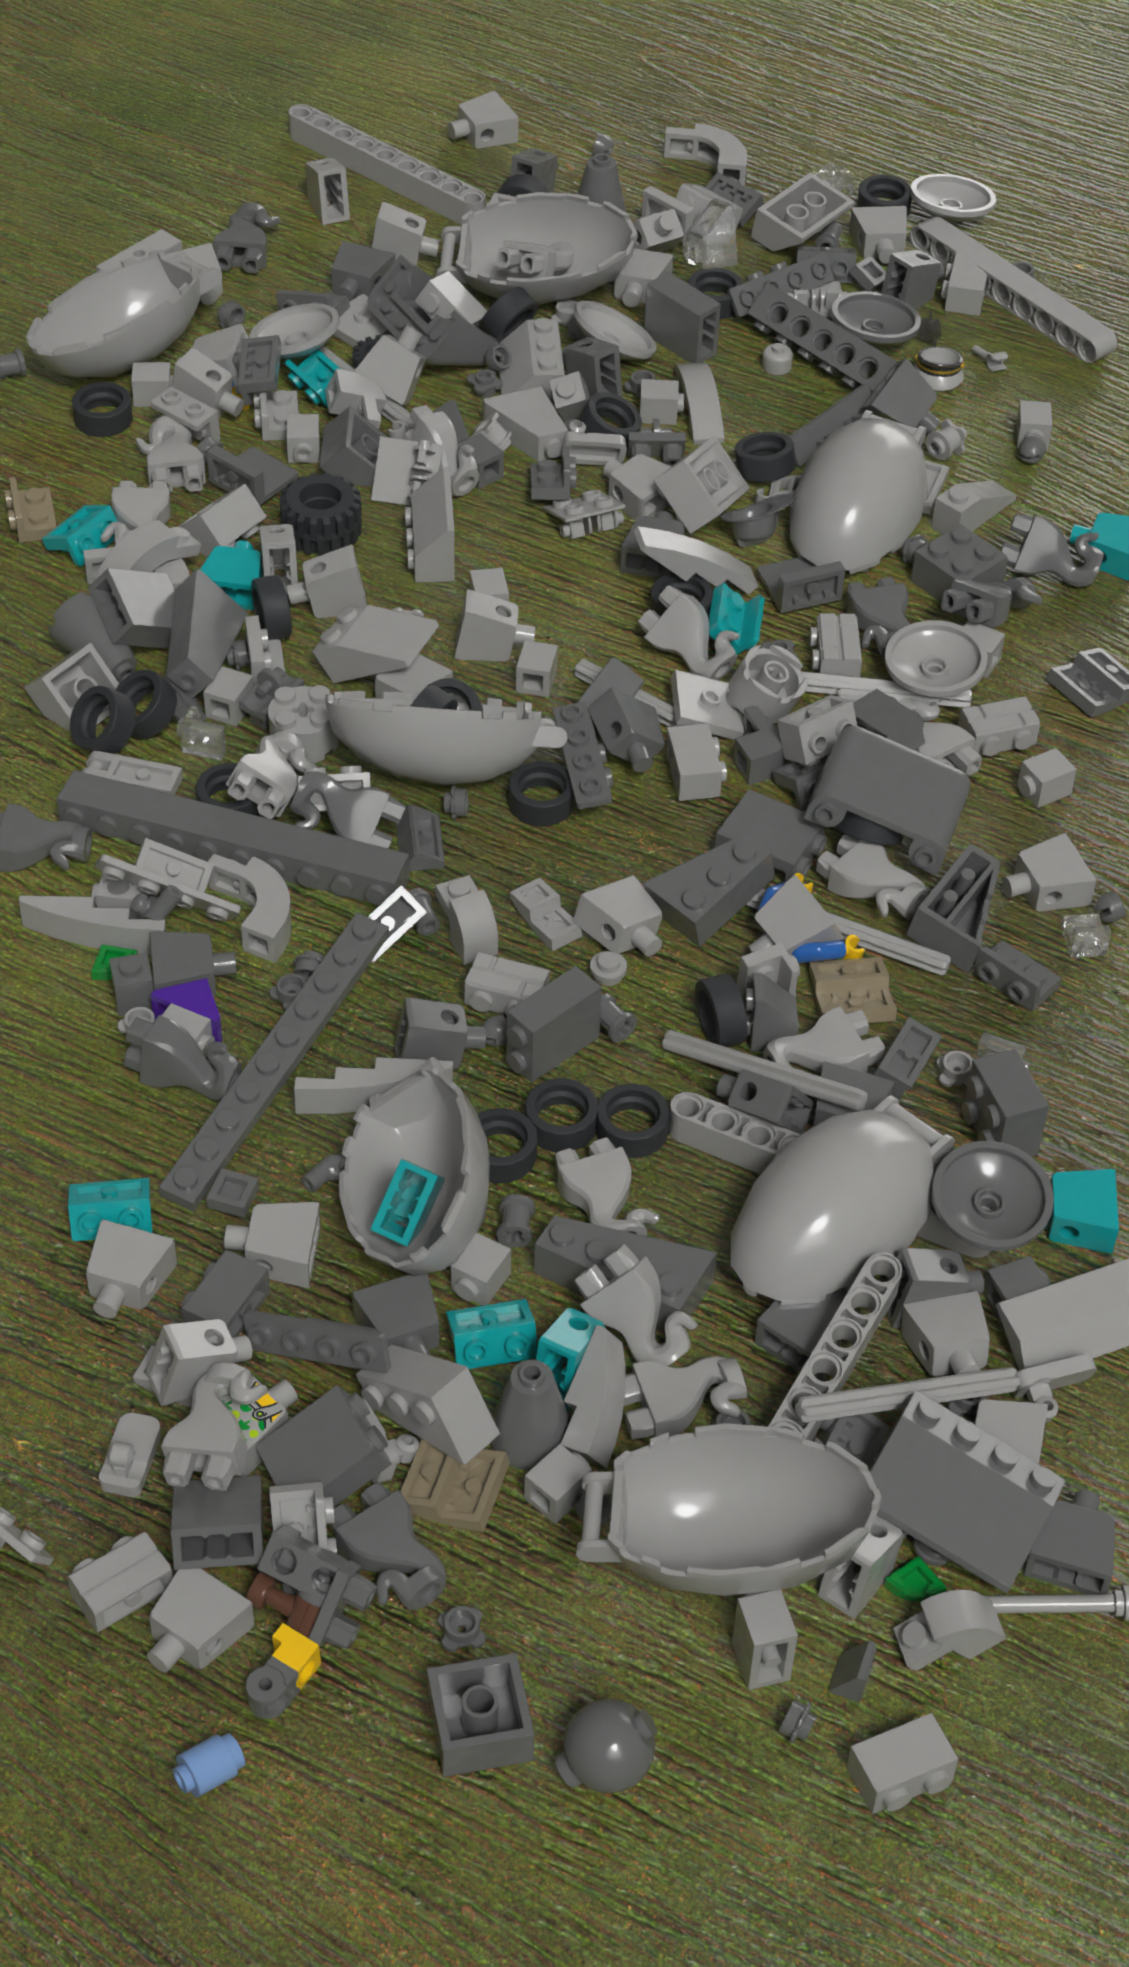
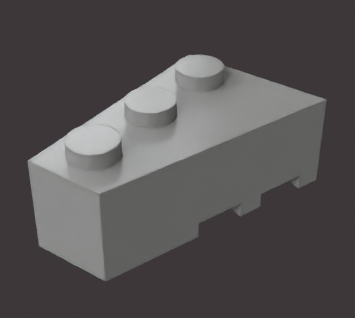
[356,1344,500,1465]

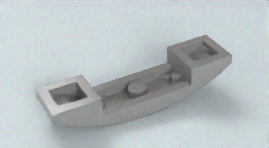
[674,362,724,445]

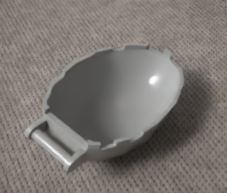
[436,192,638,305]
[26,250,222,379]
[789,410,928,575]
[325,691,568,786]
[339,1057,490,1276]
[730,1095,955,1305]
[576,1423,882,1596]

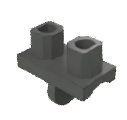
[627,419,686,466]
[238,667,304,729]

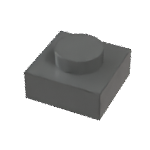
[849,256,886,292]
[206,1168,259,1218]

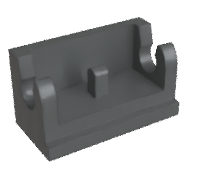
[874,1017,942,1101]

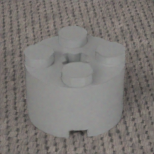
[727,645,808,725]
[268,685,339,763]

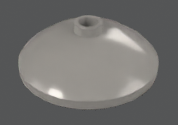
[910,174,996,223]
[574,301,657,360]
[249,303,340,359]
[885,620,988,697]

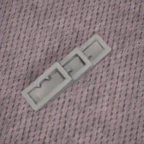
[633,526,758,594]
[19,896,167,955]
[294,1057,453,1114]

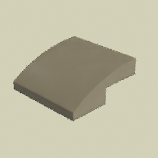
[809,957,897,1023]
[400,1439,510,1532]

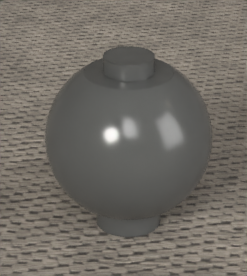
[555,1698,657,1793]

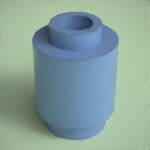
[173,1733,245,1798]

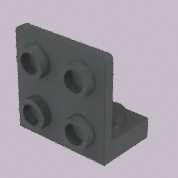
[207,445,298,505]
[757,557,845,613]

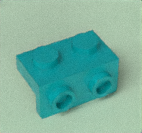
[284,349,342,409]

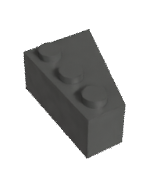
[643,834,775,947]
[906,843,1001,973]

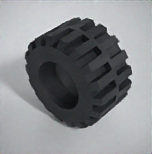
[280,473,362,555]

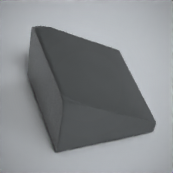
[829,1640,877,1702]

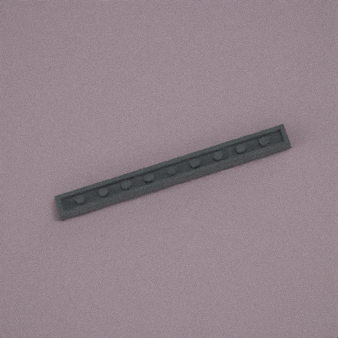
[159,913,389,1212]

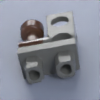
[246,1524,378,1649]

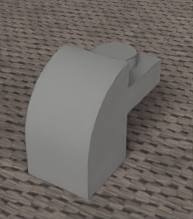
[325,369,387,429]
[435,875,498,965]
[893,1590,1006,1671]

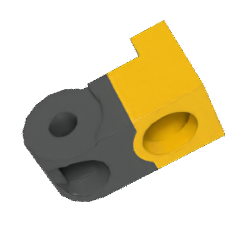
[246,1623,321,1719]

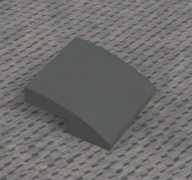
[1046,647,1129,717]

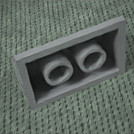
[751,172,855,251]
[497,318,565,405]
[405,467,454,582]

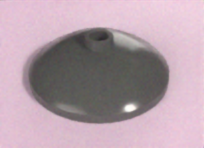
[831,291,921,346]
[931,1141,1054,1251]

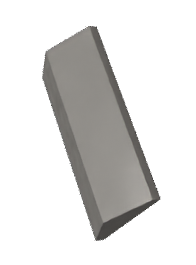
[996,1258,1129,1371]

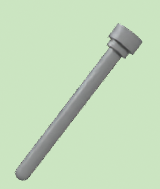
[985,1585,1129,1621]

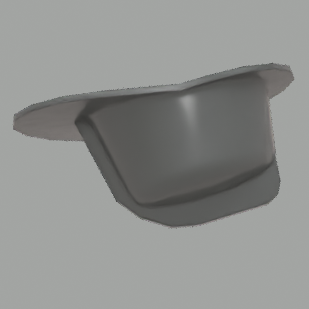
[720,494,795,547]

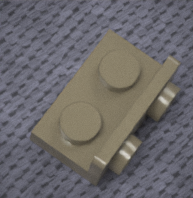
[4,477,57,543]

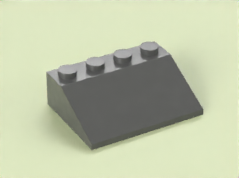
[869,1390,1065,1594]

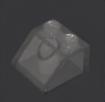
[683,199,738,269]

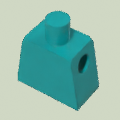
[1069,512,1129,581]
[200,540,263,611]
[370,1159,445,1247]
[1048,1169,1119,1253]
[536,1308,606,1412]

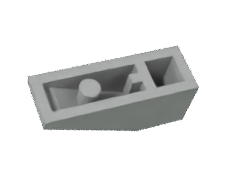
[931,481,1017,535]

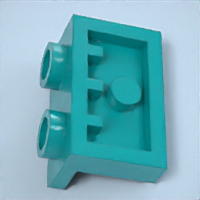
[42,505,118,566]
[709,583,765,654]
[68,1177,152,1241]
[446,1299,538,1369]

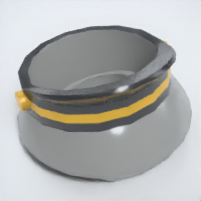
[913,346,965,392]

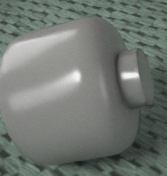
[762,343,793,375]

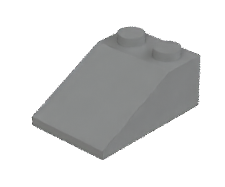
[654,435,750,534]
[313,605,439,683]

